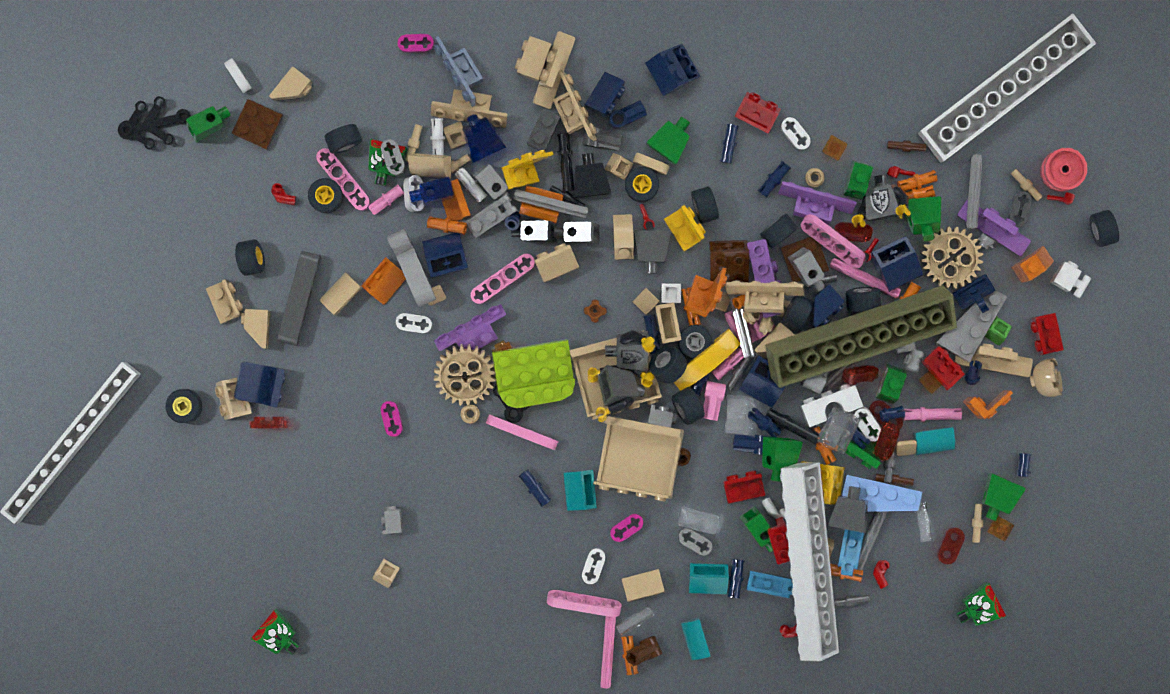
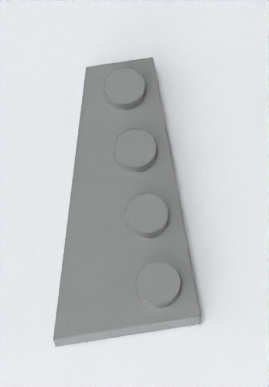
[935,290,1007,363]

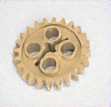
[920,226,983,289]
[434,344,496,406]

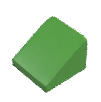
[984,316,1012,346]

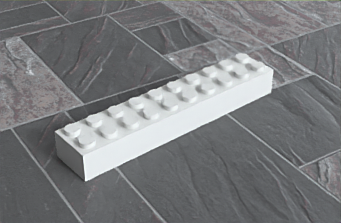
[918,13,1097,163]
[780,462,839,661]

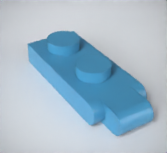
[838,529,864,576]
[746,570,793,598]

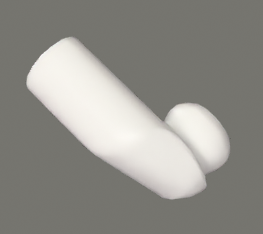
[762,498,785,519]

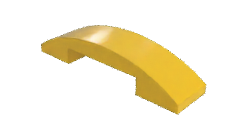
[674,329,740,391]

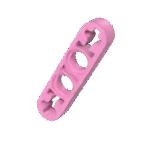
[316,148,370,211]
[801,214,866,268]
[471,254,535,304]
[486,414,559,450]
[547,590,622,617]

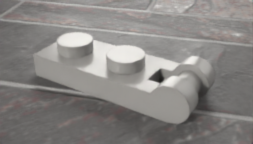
[466,194,518,238]
[903,350,924,372]

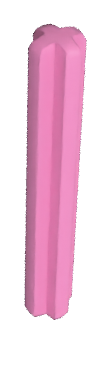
[829,258,901,298]
[600,616,616,689]

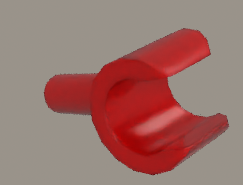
[887,166,915,179]
[1047,192,1075,205]
[639,204,655,230]
[863,238,879,263]

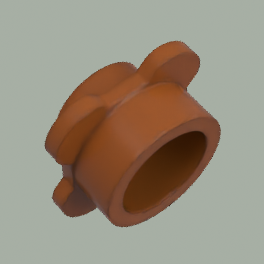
[584,300,607,323]

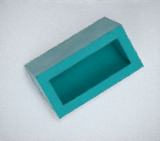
[913,427,955,455]
[564,470,597,511]
[689,563,729,594]
[680,617,711,660]

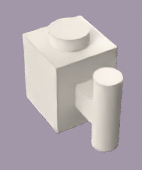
[1050,261,1091,299]

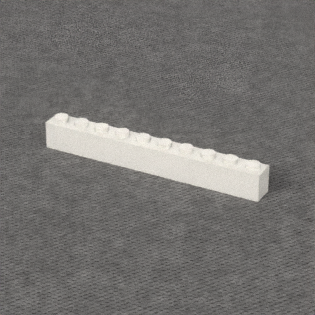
[0,362,141,524]

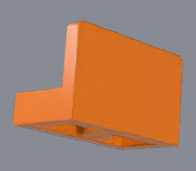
[438,179,471,221]
[519,186,563,223]
[361,257,406,305]

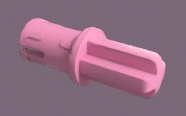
[368,184,404,215]
[711,348,744,381]

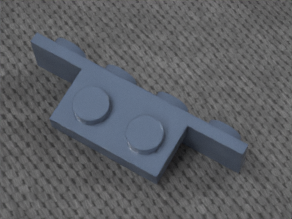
[434,36,483,107]

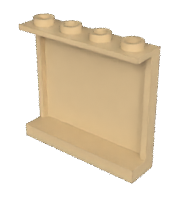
[570,330,662,420]
[594,416,684,502]

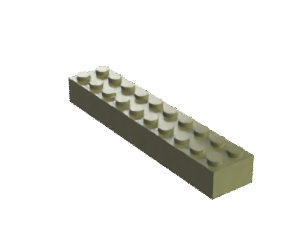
[765,285,957,388]

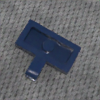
[952,274,996,313]

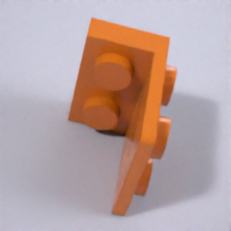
[685,268,727,317]
[963,390,1013,419]

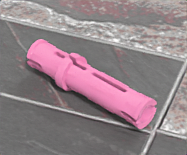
[903,407,962,422]

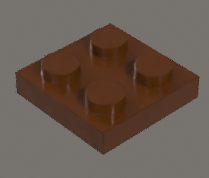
[232,99,283,150]
[780,237,830,282]

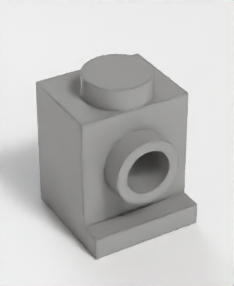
[648,404,677,428]
[381,506,403,534]

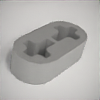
[381,139,405,175]
[678,528,712,555]

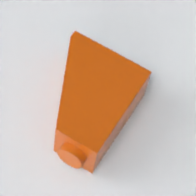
[1011,246,1054,283]

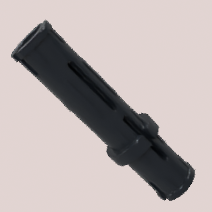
[557,133,575,191]
[766,408,822,445]

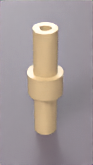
[405,124,422,162]
[438,154,471,180]
[1011,169,1042,201]
[971,504,984,543]

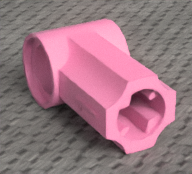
[703,381,726,421]

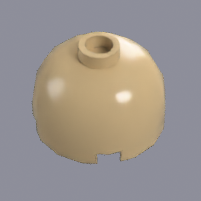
[1030,358,1063,397]

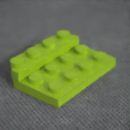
[492,339,575,408]

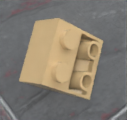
[534,243,579,283]

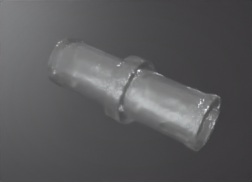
[916,502,933,542]
[616,606,654,636]

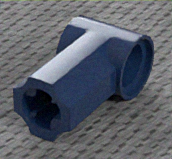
[608,100,647,129]
[733,434,771,455]

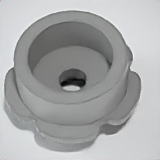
[977,233,995,250]

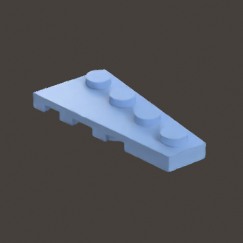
[842,475,923,512]

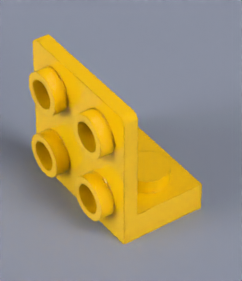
[502,150,554,190]
[663,205,706,251]
[800,461,845,505]

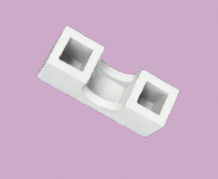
[800,383,863,427]

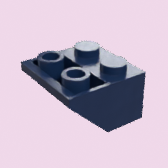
[645,44,701,96]
[585,72,626,118]
[422,233,469,279]
[871,236,923,292]
[810,284,845,328]
[739,356,786,408]

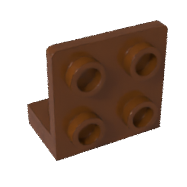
[709,240,749,285]

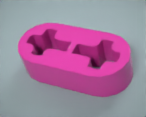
[397,34,434,53]
[381,401,403,437]
[610,514,643,542]

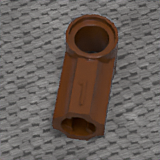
[626,635,662,666]

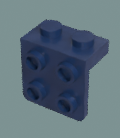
[234,362,285,408]

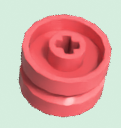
[1040,148,1087,192]

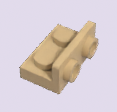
[206,279,243,324]
[215,377,252,420]

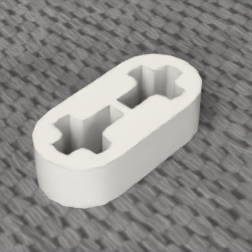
[224,58,251,93]
[781,117,811,150]
[403,175,424,212]
[396,313,432,333]
[854,407,882,441]
[582,548,605,584]

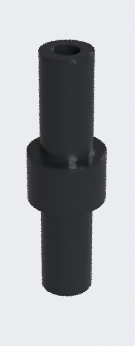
[549,185,586,207]

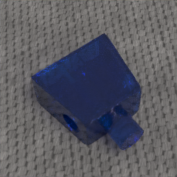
[462,114,506,163]
[409,177,454,205]

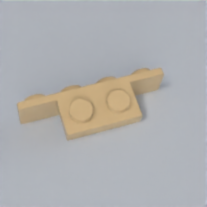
[533,31,575,109]
[553,70,597,141]
[431,89,507,128]
[725,281,804,313]
[954,344,1033,378]

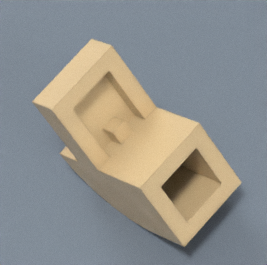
[613,214,634,260]

